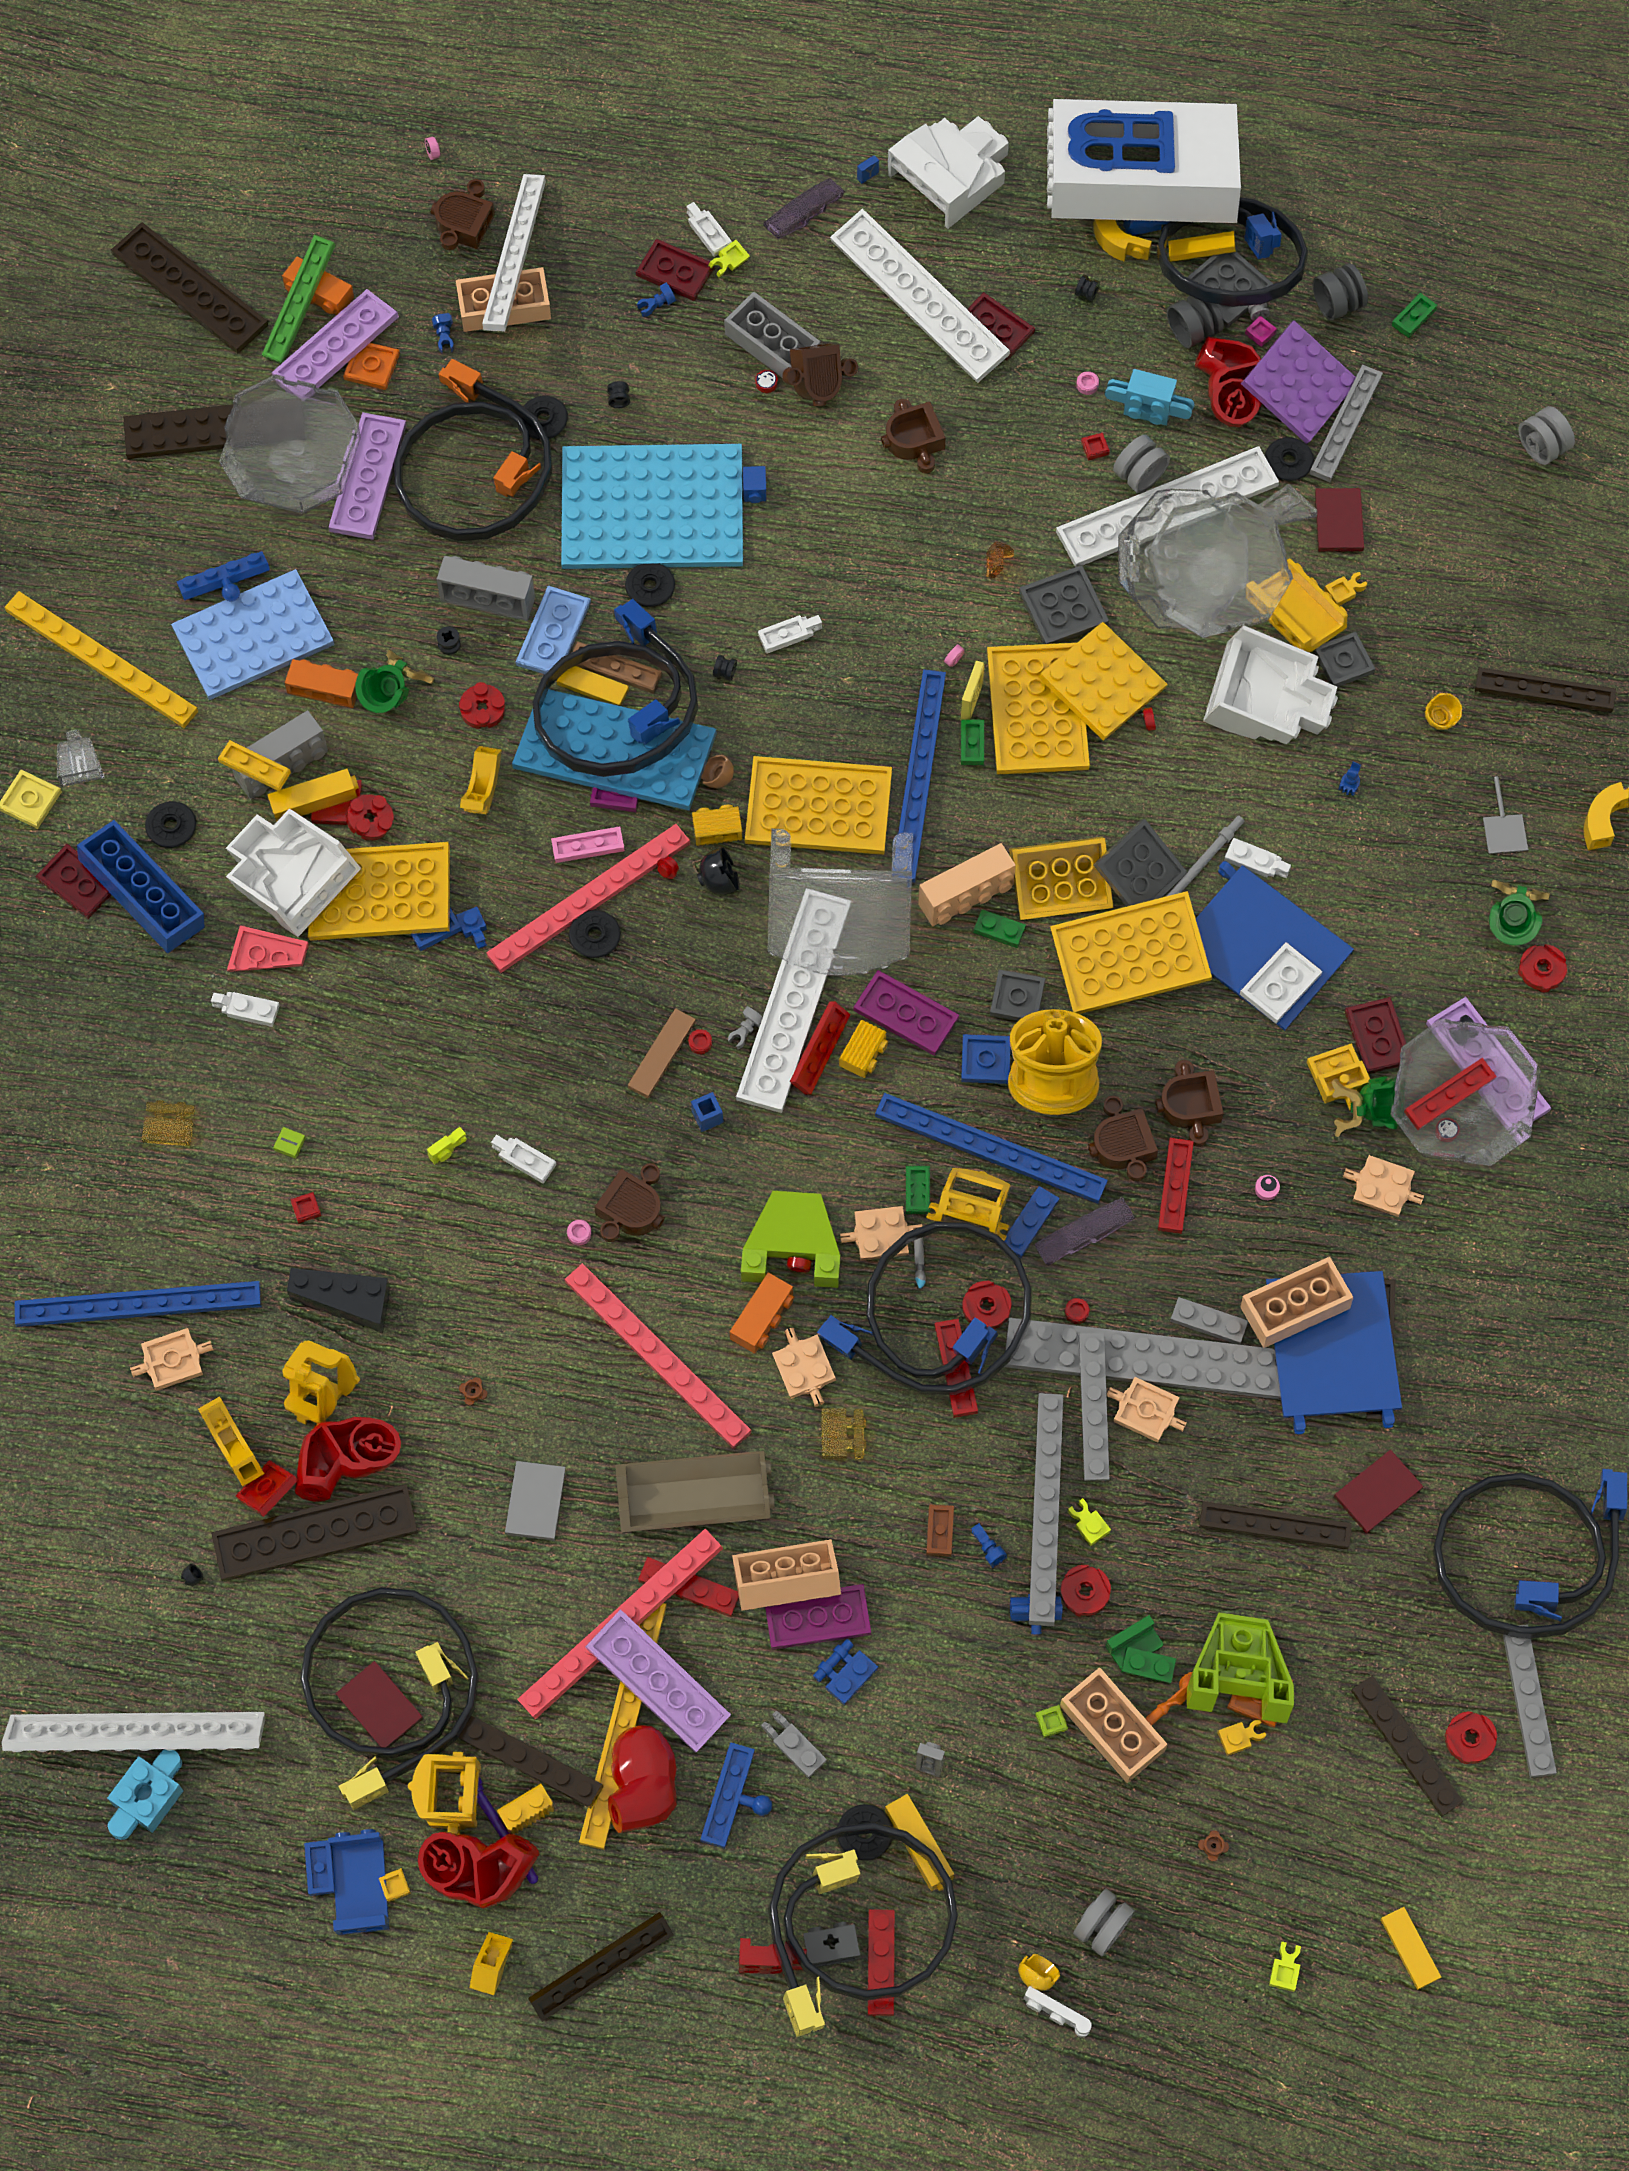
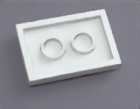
[1240,942,1322,1024]

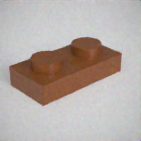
[926,1504,954,1557]

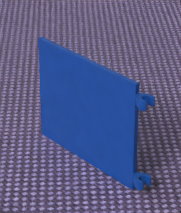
[1196,861,1354,1031]
[1266,1271,1402,1435]

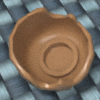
[701,754,734,789]

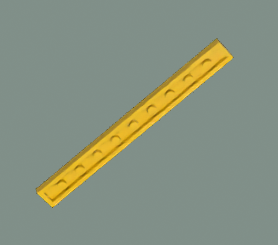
[4,591,198,728]
[579,1603,667,1850]

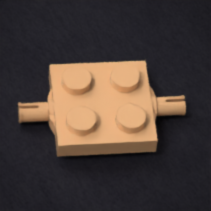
[1343,1155,1424,1217]
[840,1206,922,1261]
[130,1328,213,1391]
[772,1328,836,1407]
[1106,1377,1187,1442]

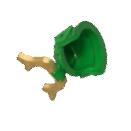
[355,650,435,713]
[1489,880,1550,945]
[1332,1076,1404,1137]

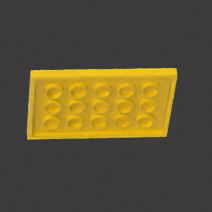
[987,643,1090,774]
[745,756,892,855]
[308,842,450,941]
[1050,891,1212,1014]

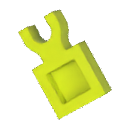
[709,240,750,277]
[427,1127,467,1165]
[1067,1498,1111,1546]
[1269,1942,1301,1992]

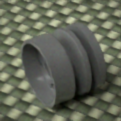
[1312,263,1368,321]
[1167,295,1224,348]

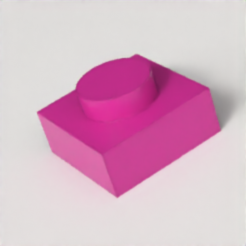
[1245,316,1277,347]

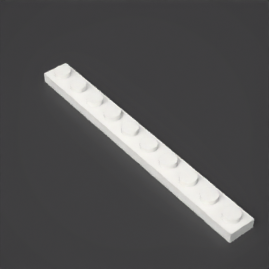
[482,174,546,332]

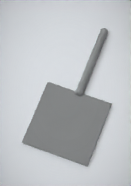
[1483,776,1528,854]

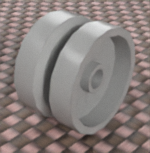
[1518,406,1575,465]
[1113,435,1170,493]
[1073,1888,1136,1957]

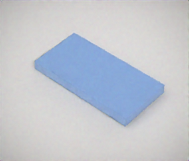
[516,586,591,674]

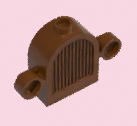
[430,179,495,250]
[782,343,858,406]
[881,399,946,474]
[1155,1060,1224,1147]
[1088,1096,1158,1181]
[594,1163,665,1242]

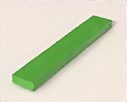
[262,235,336,364]

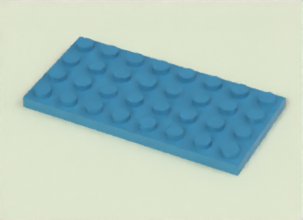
[512,689,717,811]

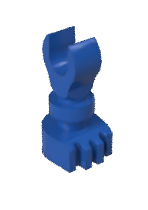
[637,282,676,317]
[432,313,454,354]
[1339,761,1361,796]
[971,1523,1007,1568]

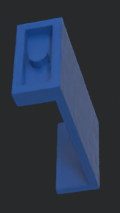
[328,1829,389,1935]

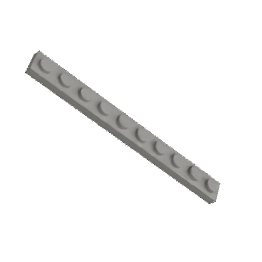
[1029,1393,1063,1626]

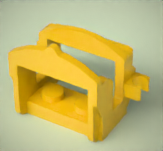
[926,1168,1010,1242]
[283,1341,360,1425]
[408,1752,481,1834]

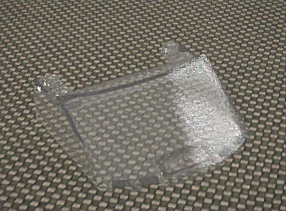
[767,829,913,975]

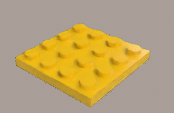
[1039,622,1167,741]

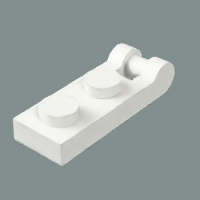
[1023,1986,1091,2037]

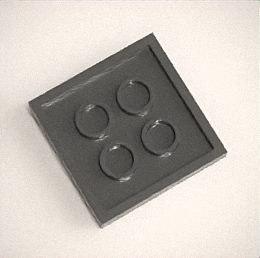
[1187,252,1273,328]
[1019,565,1109,644]
[1093,819,1188,907]

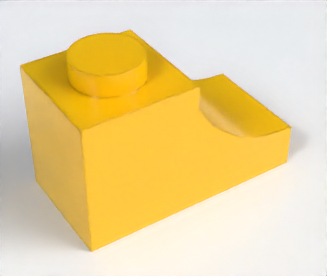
[469,1932,513,1995]

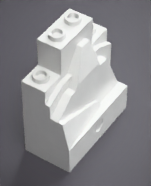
[888,116,1009,229]
[1203,625,1338,744]
[226,808,361,937]

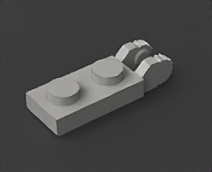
[761,1711,827,1779]

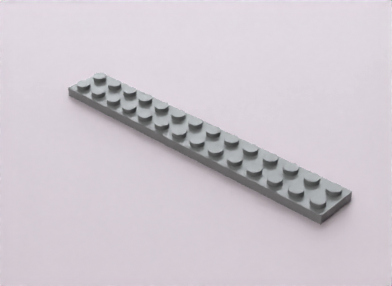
[1004,1318,1281,1400]

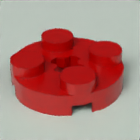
[459,682,505,729]
[346,794,394,841]
[1518,944,1567,993]
[962,1281,1012,1329]
[1060,1565,1111,1616]
[1445,1711,1497,1764]

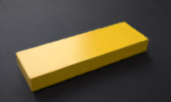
[1168,231,1236,262]
[556,666,629,706]
[218,740,291,791]
[1380,1907,1441,1990]

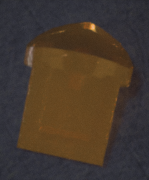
[986,542,1014,579]

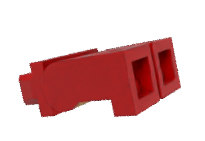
[739,1938,807,1976]

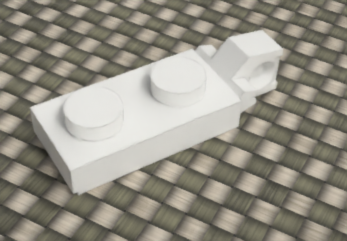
[687,202,732,257]
[758,615,822,654]
[1224,838,1291,878]
[211,992,280,1027]
[491,1135,556,1184]

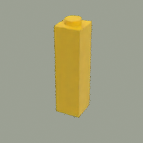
[267,768,359,822]
[885,1794,954,1892]

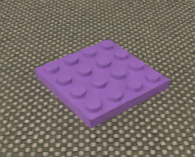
[1241,320,1356,444]

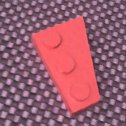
[227,925,309,972]

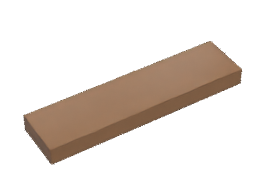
[573,641,662,694]
[627,1008,696,1099]

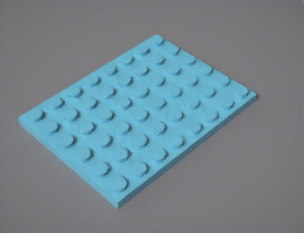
[561,444,743,569]

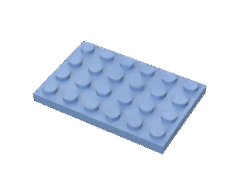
[171,569,335,700]

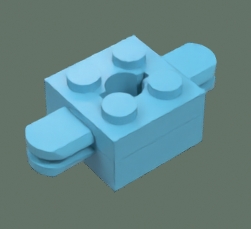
[1105,369,1195,426]
[107,1749,183,1840]

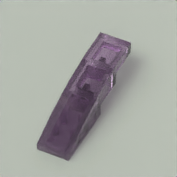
[763,178,845,239]
[1034,1197,1135,1266]

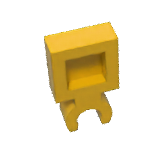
[1324,572,1367,606]
[1218,1720,1266,1756]

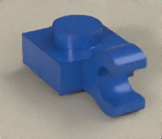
[456,907,487,949]

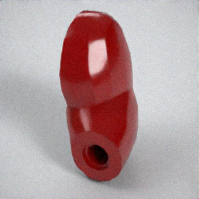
[1195,336,1262,427]
[295,1417,401,1502]
[608,1725,677,1833]
[418,1832,540,1909]

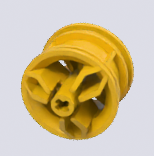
[1008,1009,1102,1115]

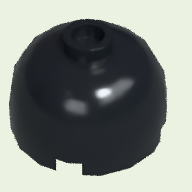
[697,847,740,895]

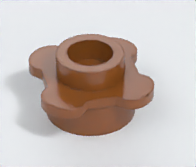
[459,1377,488,1406]
[1198,1831,1229,1862]

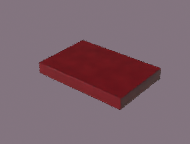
[636,238,715,301]
[967,292,1035,361]
[1315,488,1364,552]
[35,844,111,919]
[1344,997,1412,1074]
[1334,1449,1424,1534]
[335,1661,423,1748]

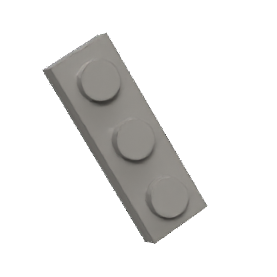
[1170,1297,1248,1345]
[915,1742,945,1778]

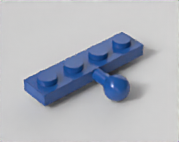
[176,551,270,602]
[700,1742,772,1849]

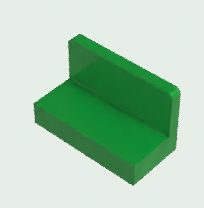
[1105,1615,1163,1670]

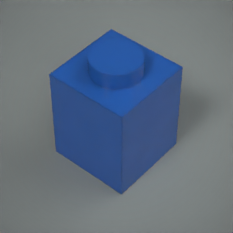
[743,466,766,503]
[691,1092,723,1132]

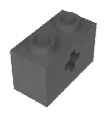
[803,1922,860,1967]

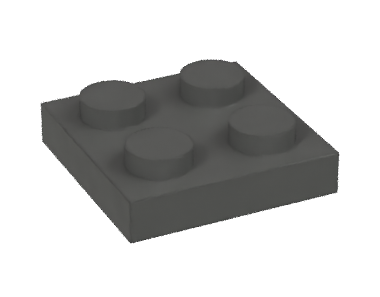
[1313,631,1375,687]
[990,969,1045,1021]

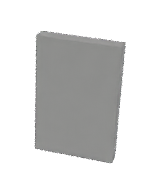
[505,1461,566,1541]

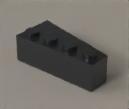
[287,1268,390,1334]

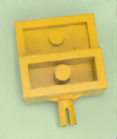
[1307,1043,1370,1111]

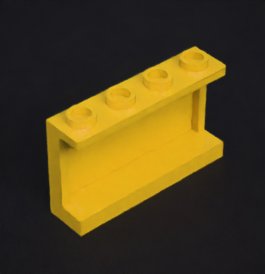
[1246,558,1348,653]

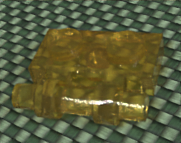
[142,1100,195,1146]
[821,1408,866,1459]

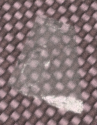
[1254,484,1318,527]

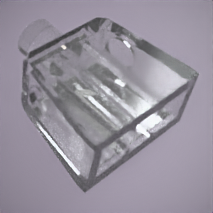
[57,730,105,787]

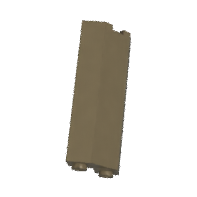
[616,1451,775,1532]

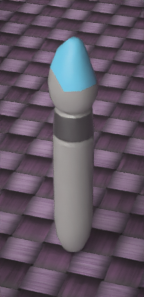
[914,1237,926,1289]

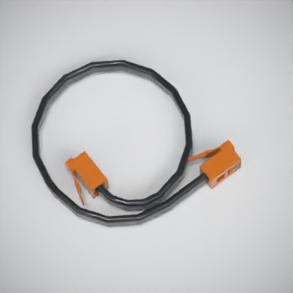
[395,359,552,541]

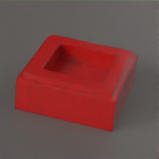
[1081,432,1110,461]
[290,1192,321,1224]

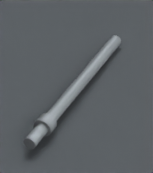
[1165,816,1244,897]

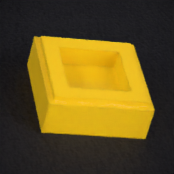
[379,1868,411,1902]

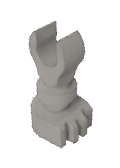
[728,1006,763,1049]

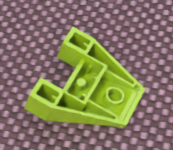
[741,1191,840,1288]
[1187,1612,1294,1723]

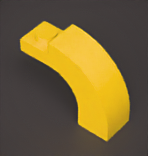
[1093,219,1152,262]
[460,746,502,815]
[1584,782,1629,850]
[198,1396,264,1486]

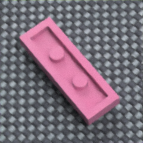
[551,827,624,863]

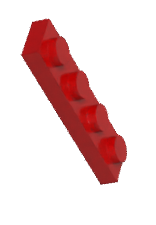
[790,1001,851,1095]
[1404,1057,1497,1131]
[1158,1138,1194,1234]
[934,1319,978,1418]
[638,1557,739,1617]
[868,1909,895,2016]

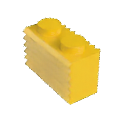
[692,805,742,846]
[839,1020,888,1078]
[497,1784,554,1834]

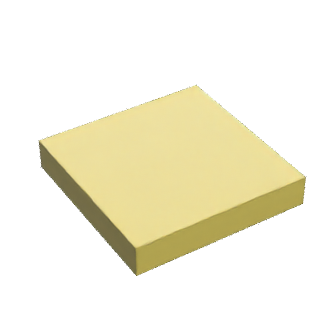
[961,661,984,720]
[0,770,62,829]

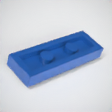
[1004,1186,1059,1259]

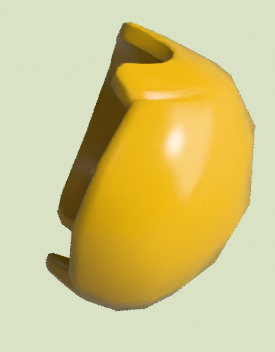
[1425,693,1462,730]
[1018,1954,1060,1991]

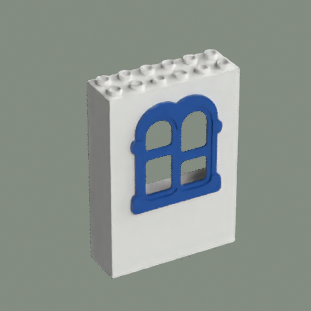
[1047,99,1241,223]

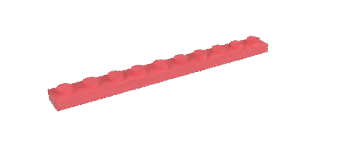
[486,824,690,973]
[564,1263,751,1449]
[517,1529,723,1720]

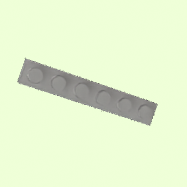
[1310,365,1383,482]
[1079,1333,1109,1481]
[1503,1624,1557,1778]

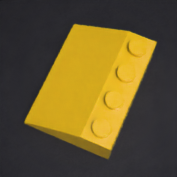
[1009,837,1113,920]

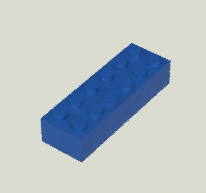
[77,820,205,954]

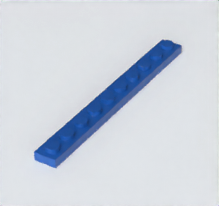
[892,669,946,883]
[875,1093,1108,1204]
[15,1281,261,1327]

